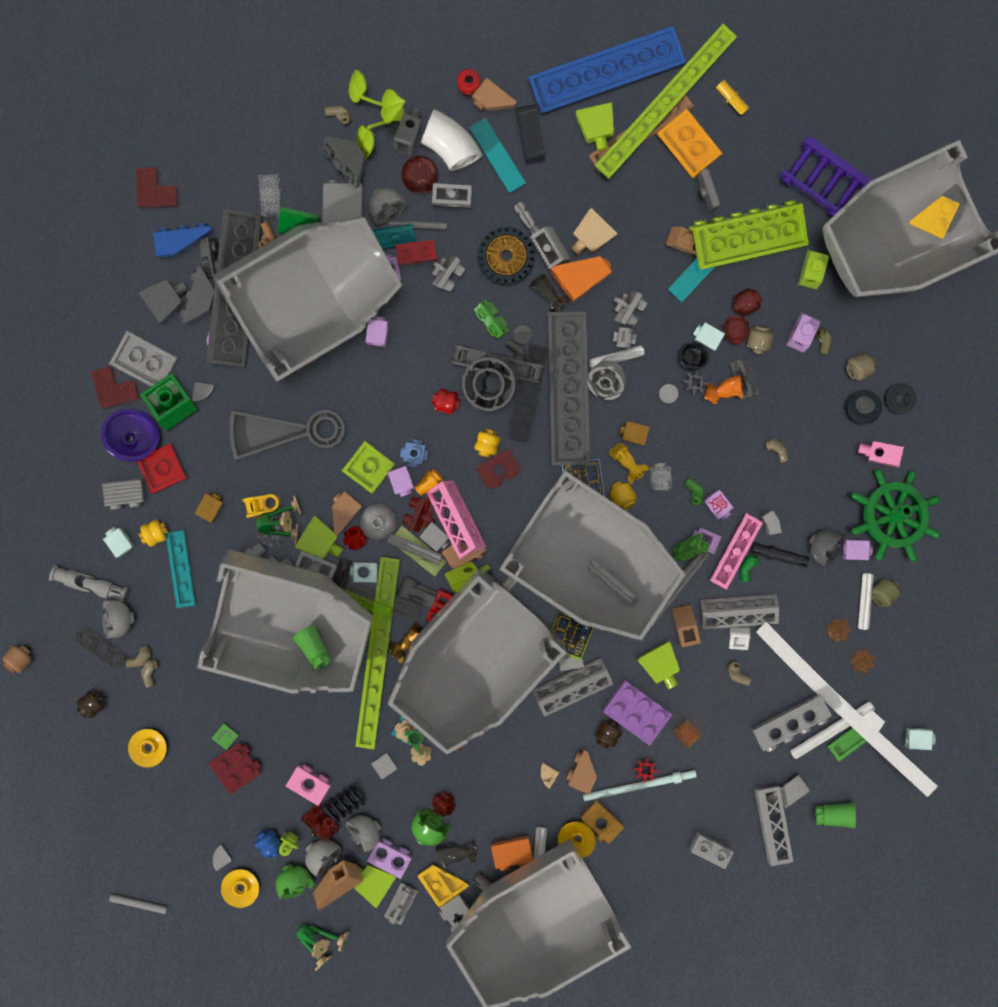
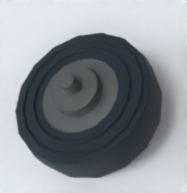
[847,390,882,424]

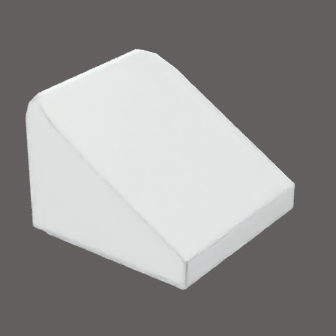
[729,626,750,650]

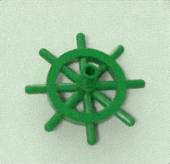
[851,469,941,562]

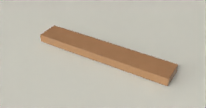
[589,94,695,172]

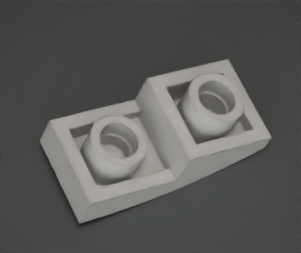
[766,774,810,814]

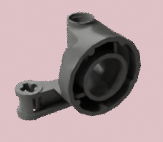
[451,344,545,413]

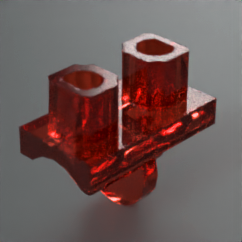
[402,497,436,533]
[301,805,339,842]

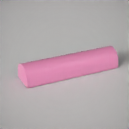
[710,513,763,590]

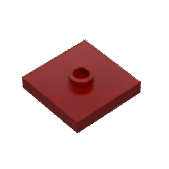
[137,443,187,494]

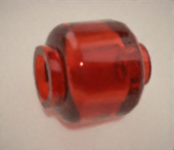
[733,287,763,316]
[724,316,750,344]

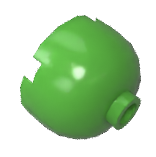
[411,809,451,846]
[275,864,315,900]

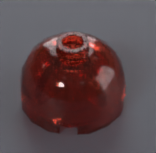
[401,155,439,195]

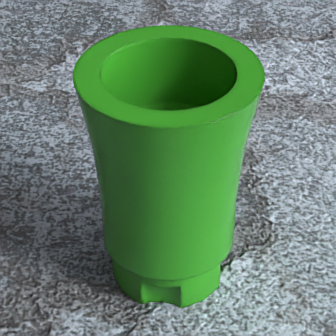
[293,625,332,670]
[816,802,856,829]

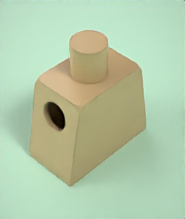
[571,208,617,256]

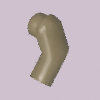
[325,105,351,124]
[766,438,790,463]
[126,646,151,668]
[728,661,752,686]

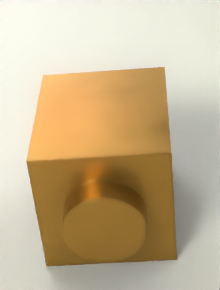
[619,421,649,446]
[194,492,225,523]

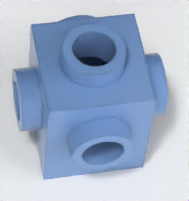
[400,439,429,468]

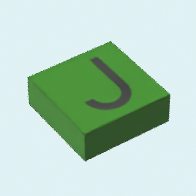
[212,723,239,750]

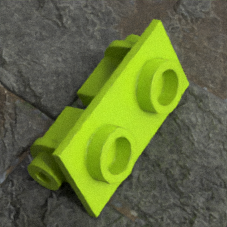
[279,832,301,856]

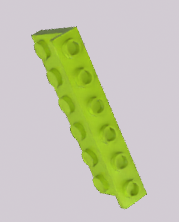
[689,200,809,269]

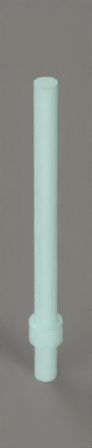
[583,770,697,801]

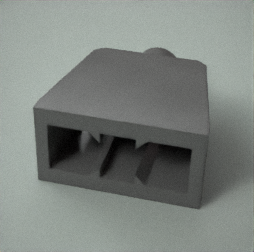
[393,108,422,157]
[139,280,188,324]

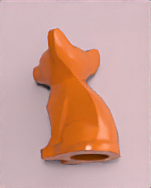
[704,375,743,404]

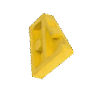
[908,196,960,239]
[417,864,469,907]

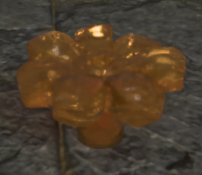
[827,618,851,643]
[850,650,875,674]

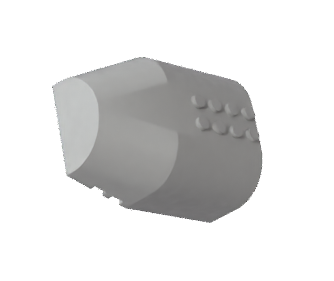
[823,140,998,297]
[213,216,402,381]
[499,471,685,640]
[197,549,373,693]
[388,568,567,754]
[446,839,631,1007]

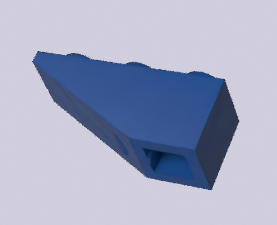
[153,223,213,258]

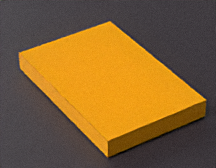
[657,108,722,178]

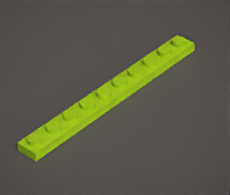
[595,24,737,179]
[355,557,401,749]

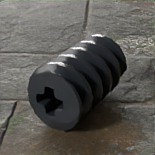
[322,783,366,823]

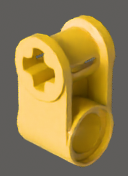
[242,494,281,518]

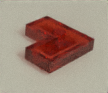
[136,167,177,207]
[91,366,139,409]

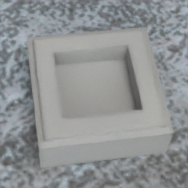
[371,752,398,779]

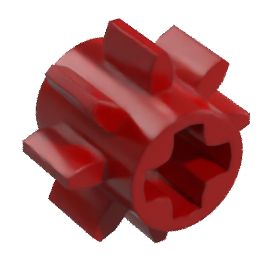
[343,527,367,550]
[634,758,658,782]

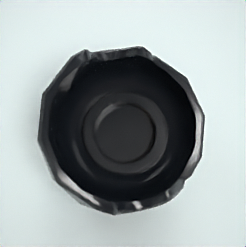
[679,342,710,371]

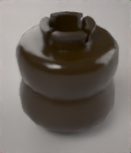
[77,690,105,718]
[595,719,623,749]

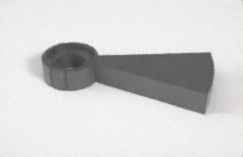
[230,410,346,461]

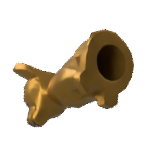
[389,623,423,663]

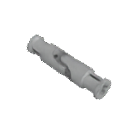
[49,564,128,602]

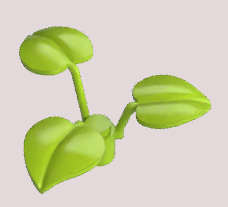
[349,70,406,161]

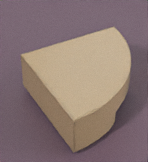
[540,762,560,789]

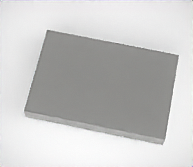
[109,331,178,386]

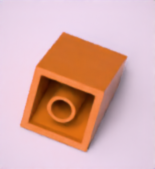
[550,256,612,303]

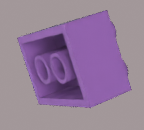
[602,679,672,746]

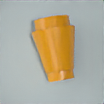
[414,468,443,496]

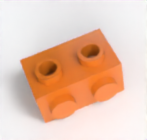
[491,836,533,871]

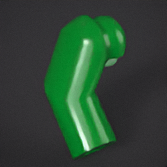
[740,555,759,582]

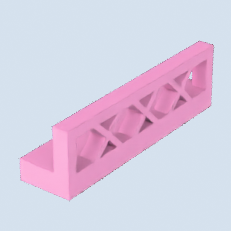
[427,481,487,559]

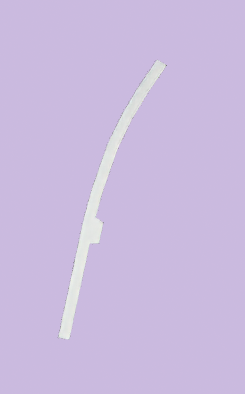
[756,622,938,797]

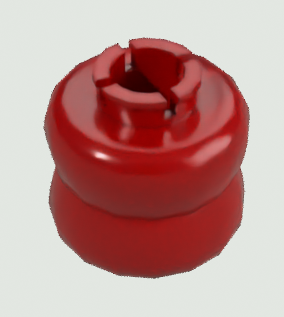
[457,69,481,95]
[432,388,461,415]

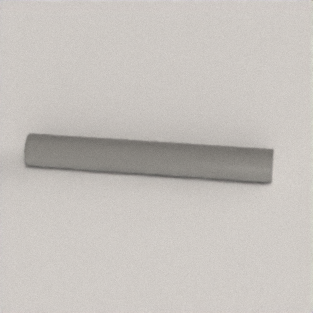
[389,220,447,230]
[109,894,167,914]

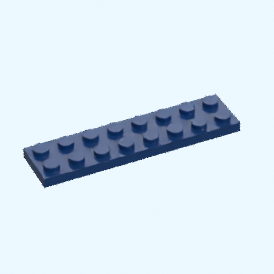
[528,26,686,114]

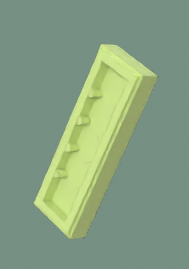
[395,526,447,577]

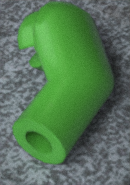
[684,478,704,506]

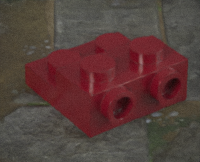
[208,741,262,795]

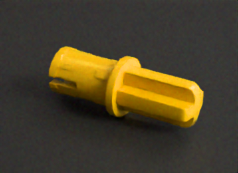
[716,79,749,115]

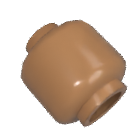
[2,645,31,674]

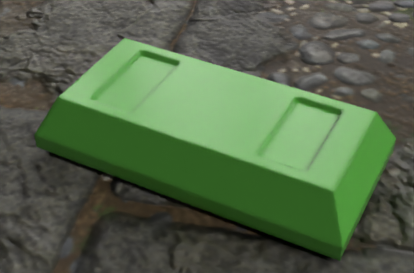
[827,728,867,762]

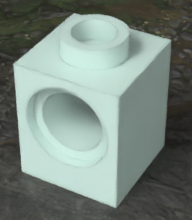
[693,323,725,352]
[103,527,135,558]
[350,562,378,583]
[905,728,936,750]

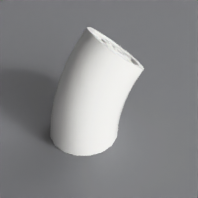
[421,109,482,171]

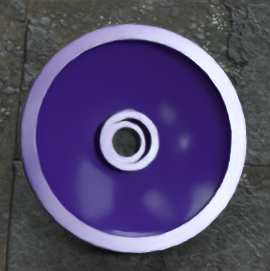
[101,409,159,462]

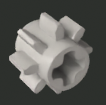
[613,327,637,349]

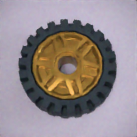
[478,227,535,285]

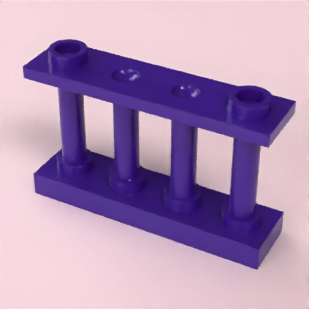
[779,135,871,217]

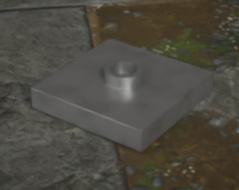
[697,169,720,212]

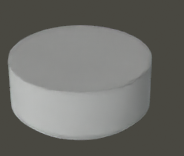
[659,384,678,403]

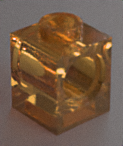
[673,720,702,748]

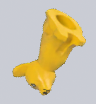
[608,442,649,484]

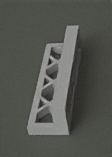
[700,594,779,629]
[532,658,613,717]
[754,786,793,866]

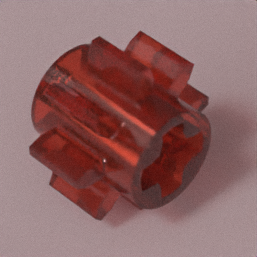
[432,792,455,818]

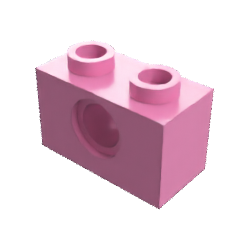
[286,764,331,806]

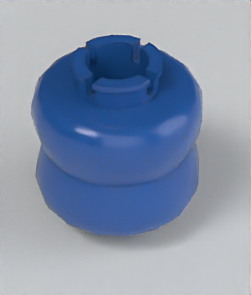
[254,829,282,858]

